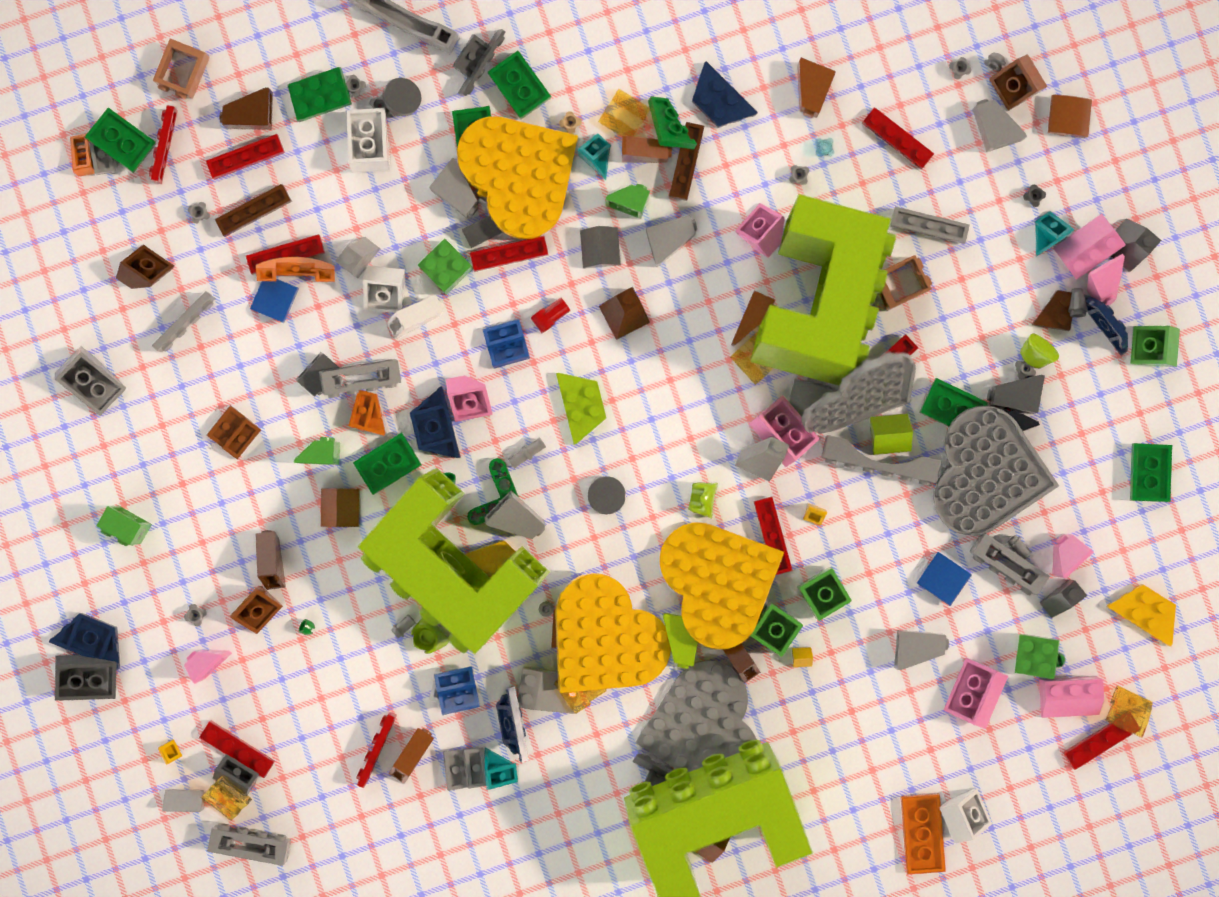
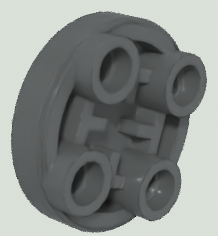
[382,78,422,117]
[588,476,626,515]

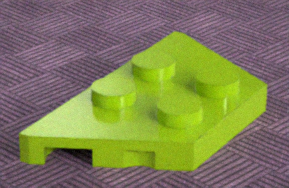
[556,373,607,445]

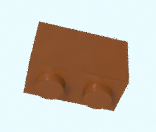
[989,54,1048,111]

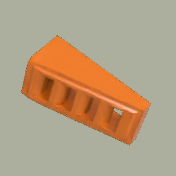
[70,133,95,177]

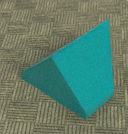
[578,133,612,180]
[1035,211,1074,257]
[485,747,518,790]

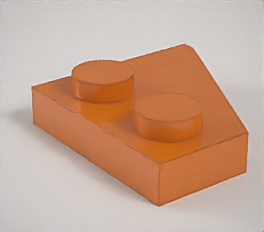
[348,390,386,436]

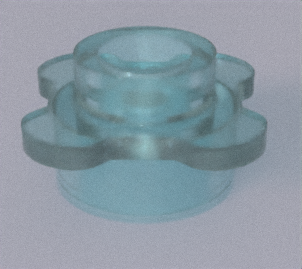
[815,137,834,157]

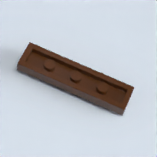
[669,122,705,201]
[214,184,292,237]

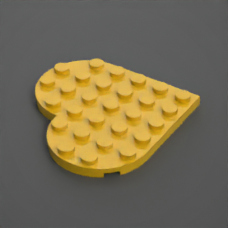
[457,116,578,239]
[659,522,784,650]
[555,573,671,693]

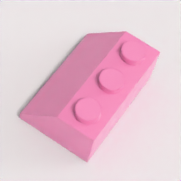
[1053,213,1126,280]
[749,395,820,468]
[944,658,1008,729]
[1039,676,1104,718]

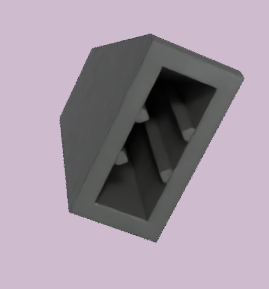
[987,374,1045,414]

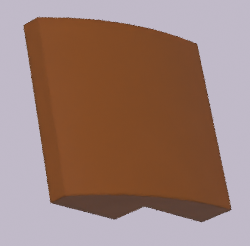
[1048,94,1092,138]
[206,405,261,460]

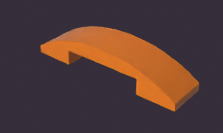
[256,257,335,282]

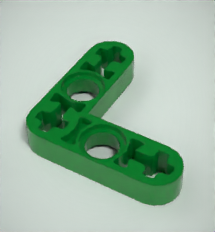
[467,458,519,525]

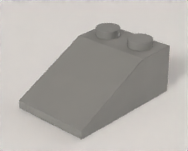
[54,346,127,416]
[517,666,578,714]

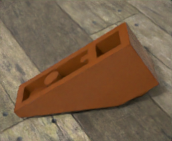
[731,290,777,346]

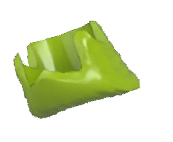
[1020,333,1059,369]
[688,482,718,519]
[411,618,449,654]

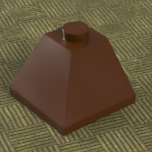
[116,244,175,289]
[599,286,650,340]

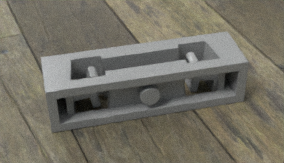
[319,359,401,398]
[969,533,1050,596]
[207,823,291,866]

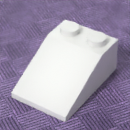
[346,108,390,173]

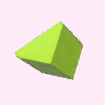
[869,414,913,455]

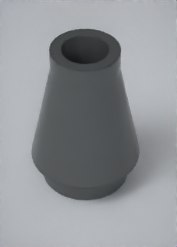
[1068,288,1088,318]

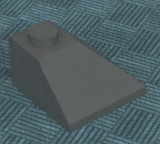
[1111,218,1162,272]

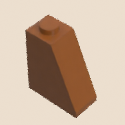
[797,57,836,118]
[622,135,672,163]
[388,728,434,784]

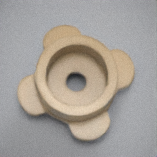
[559,111,582,134]

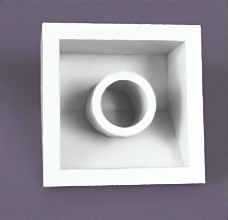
[363,266,405,313]
[940,789,992,843]

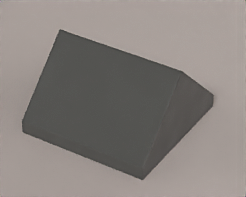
[580,226,621,269]

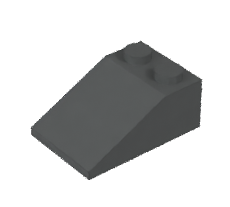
[55,655,117,701]

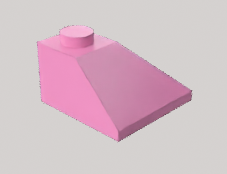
[735,203,785,258]
[1087,254,1125,305]
[446,375,493,422]
[1052,534,1094,579]
[184,650,232,684]

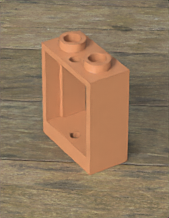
[152,38,210,99]
[879,255,932,311]

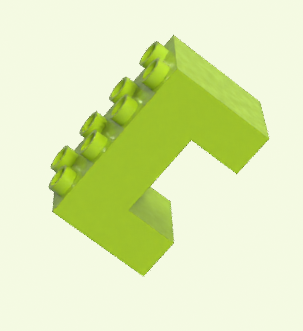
[750,194,896,386]
[357,468,550,655]
[624,740,814,897]

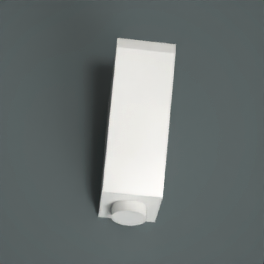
[387,295,444,339]

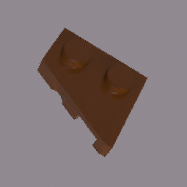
[1032,290,1073,331]

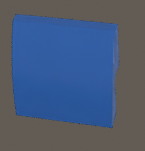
[250,279,299,323]
[482,319,530,369]
[917,552,972,607]
[434,666,480,716]

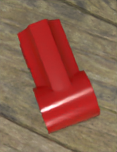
[531,297,571,334]

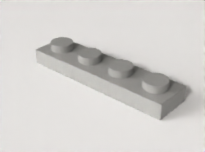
[890,206,970,244]
[151,291,216,352]

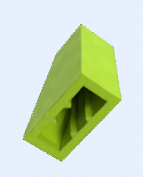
[663,612,698,669]

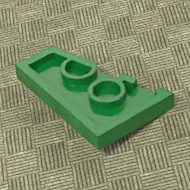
[648,96,697,149]

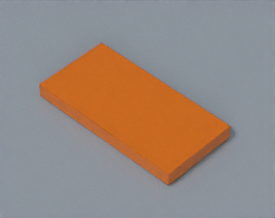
[900,793,946,875]

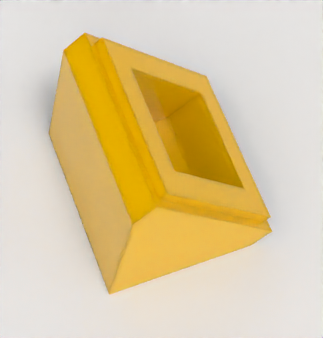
[803,503,827,525]
[792,647,813,668]
[158,739,182,765]

